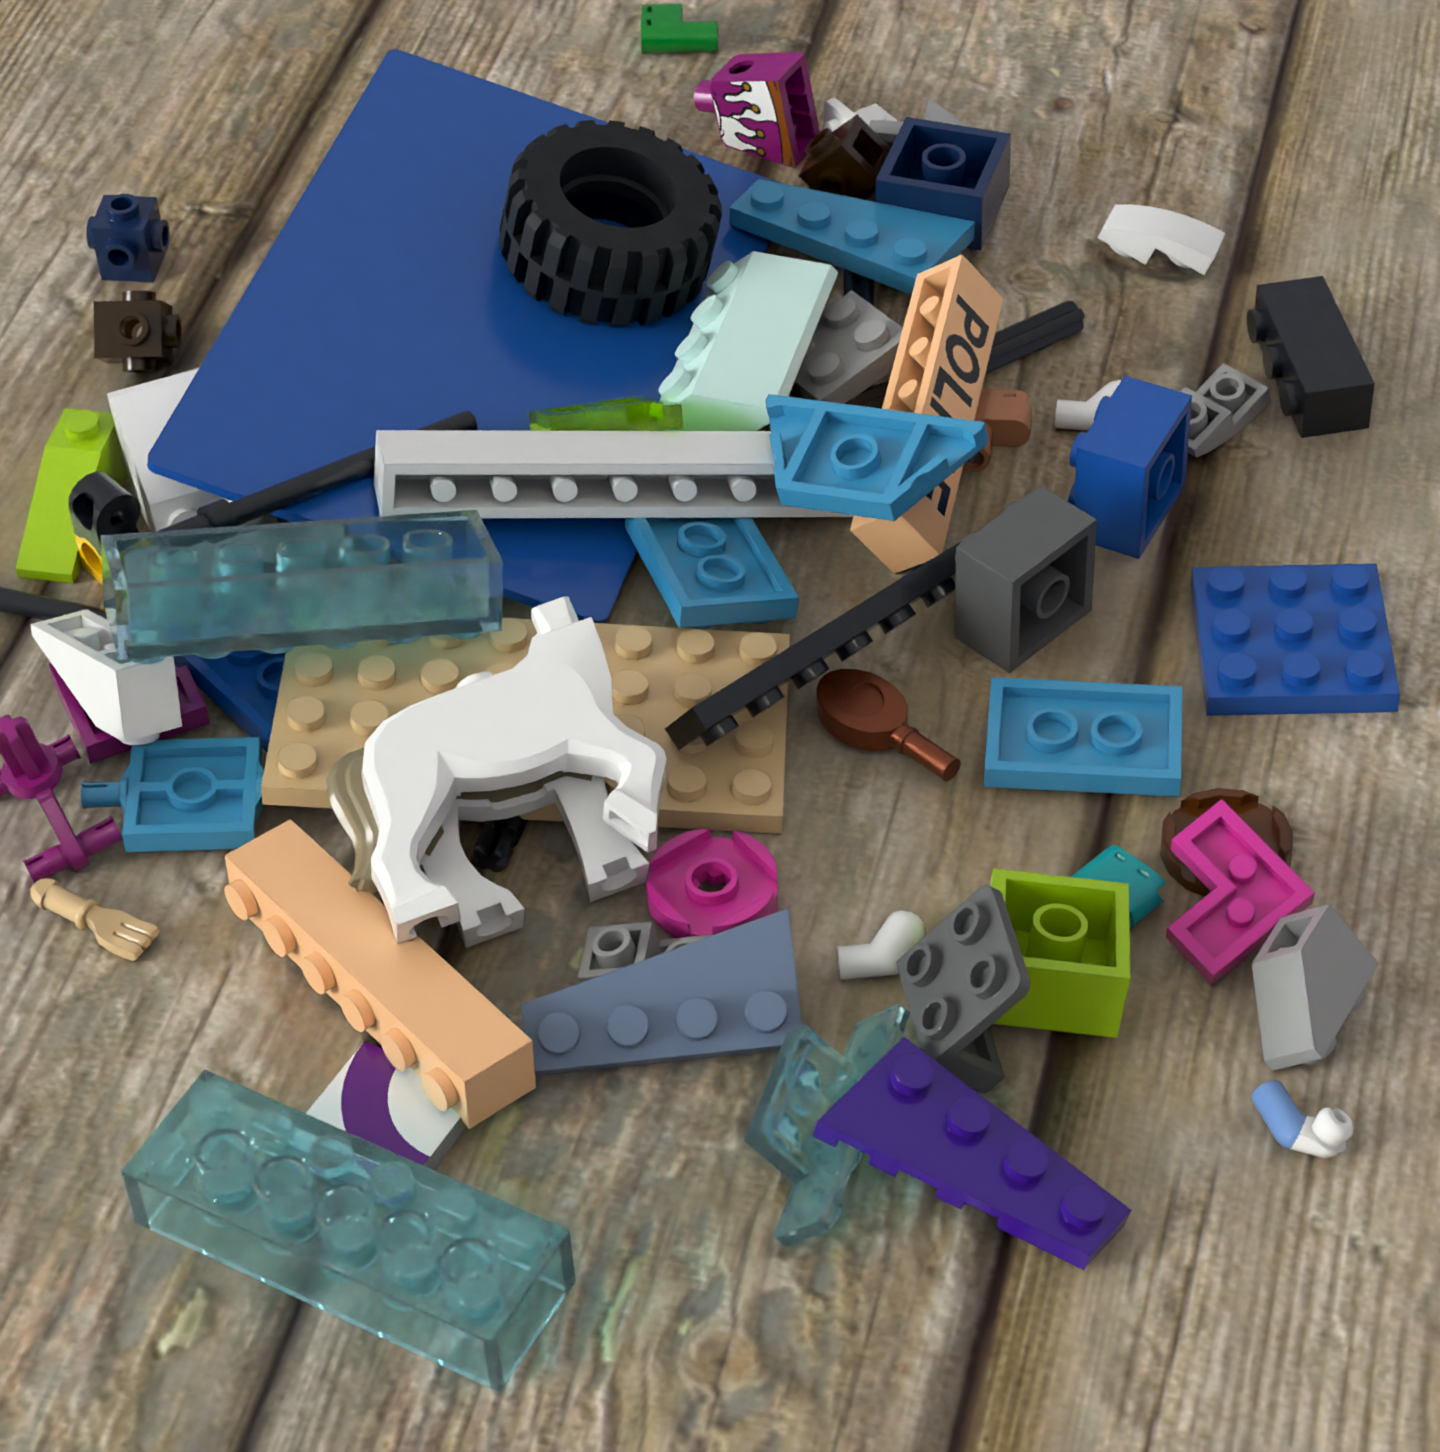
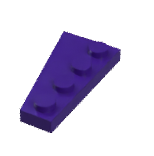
[812,1037,1132,1270]

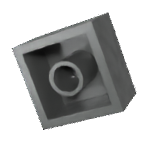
[954,485,1097,673]

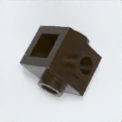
[798,114,891,200]
[93,291,182,373]

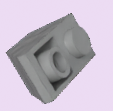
[1252,903,1379,1071]

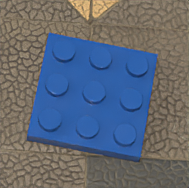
[1190,563,1400,716]

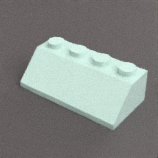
[651,251,838,431]

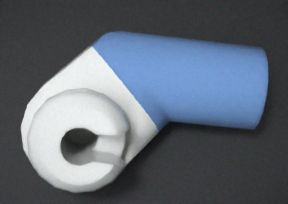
[1251,1080,1353,1158]

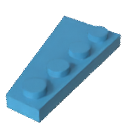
[729,179,975,295]

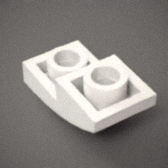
[1097,204,1226,275]

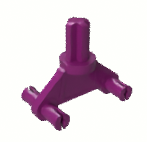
[0,714,123,883]

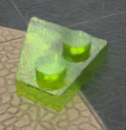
[529,396,684,431]

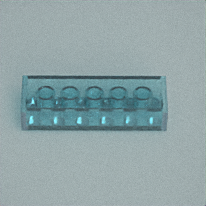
[101,510,503,664]
[121,1069,576,1392]

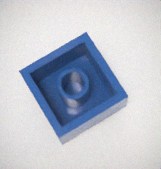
[1068,376,1192,559]

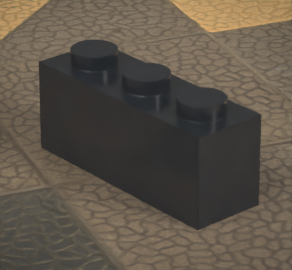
[1247,276,1375,438]

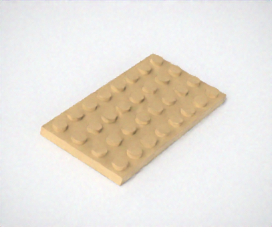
[261,606,790,834]

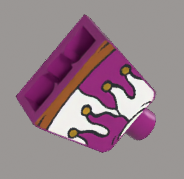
[694,52,820,168]

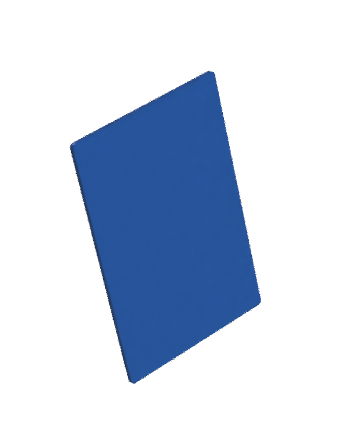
[147,49,783,623]

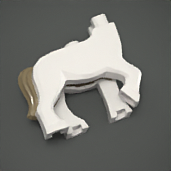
[326,596,667,948]

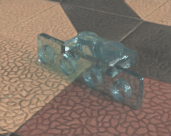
[743,1003,910,1246]

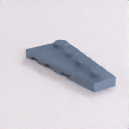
[521,908,804,1076]

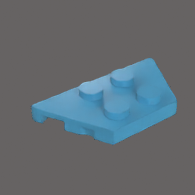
[765,394,989,521]

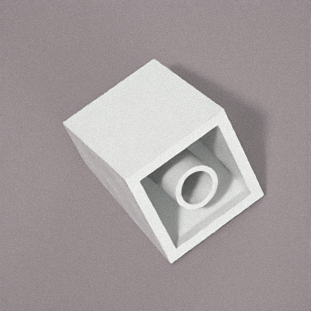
[107,368,278,543]

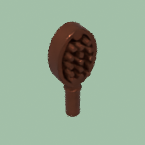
[816,669,961,782]

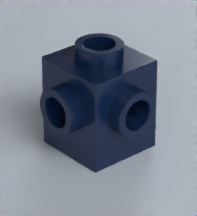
[86,194,170,283]

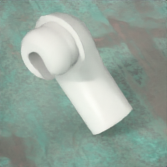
[1055,380,1121,431]
[836,910,926,980]

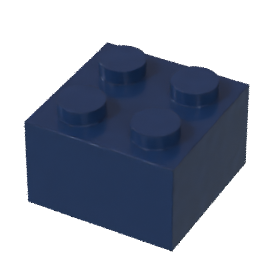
[876,117,1011,251]

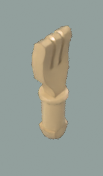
[30,878,161,961]

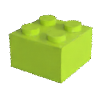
[990,868,1131,1038]

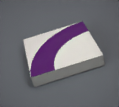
[286,1041,467,1206]

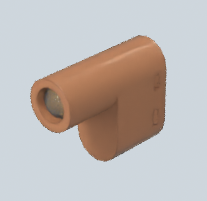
[963,388,1033,472]

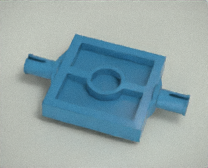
[81,737,265,852]

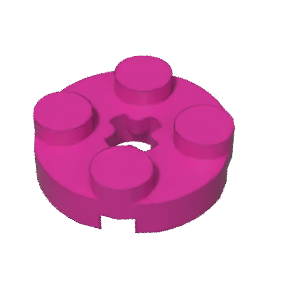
[646,829,779,938]

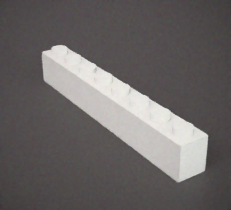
[373,430,854,519]

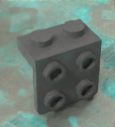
[896,885,1030,1093]

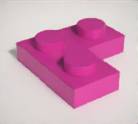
[1166,799,1315,986]

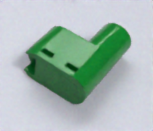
[641,3,718,54]

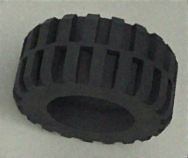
[499,120,722,328]

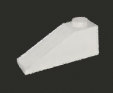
[30,609,182,745]

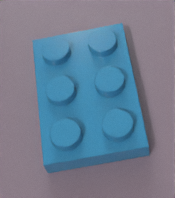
[625,517,799,629]
[984,677,1183,797]

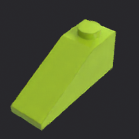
[15,408,127,584]

